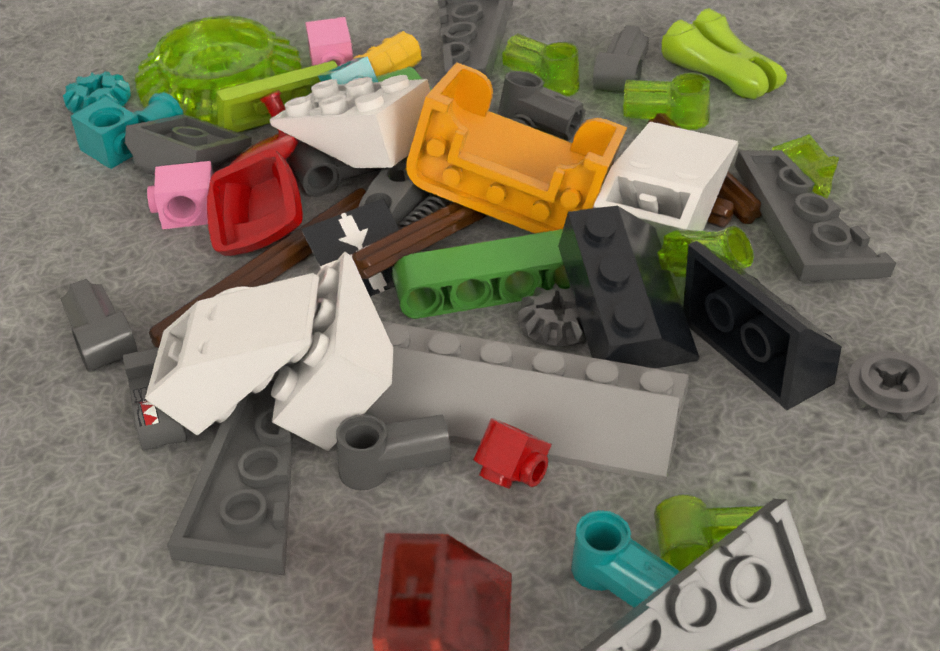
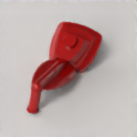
[207,90,303,256]

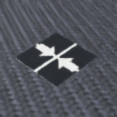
[301,198,399,297]

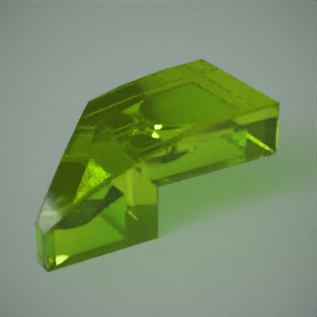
[772,134,839,199]

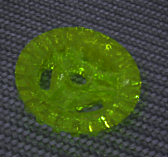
[134,16,302,126]

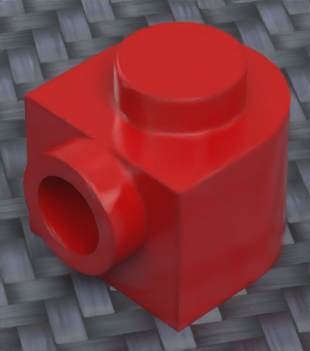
[473,418,552,489]

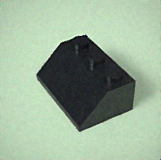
[558,205,700,369]
[683,241,842,410]

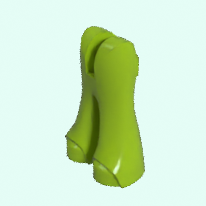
[661,8,787,100]

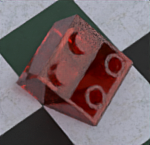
[372,533,512,651]

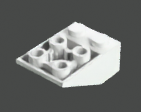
[270,75,431,168]
[593,122,738,260]
[271,252,393,451]
[145,273,319,436]

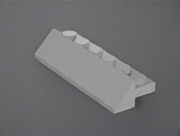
[363,321,689,483]

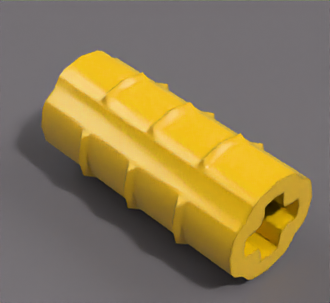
[353,31,422,77]

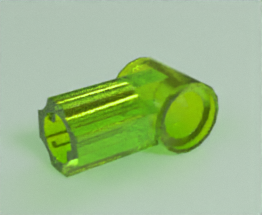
[502,33,580,96]
[623,73,710,130]
[657,225,754,277]
[654,495,764,572]

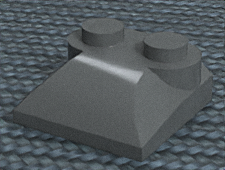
[125,114,252,175]

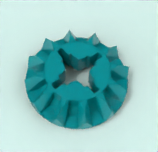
[63,71,131,113]

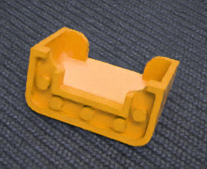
[406,62,627,234]

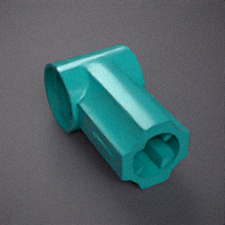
[571,510,680,608]

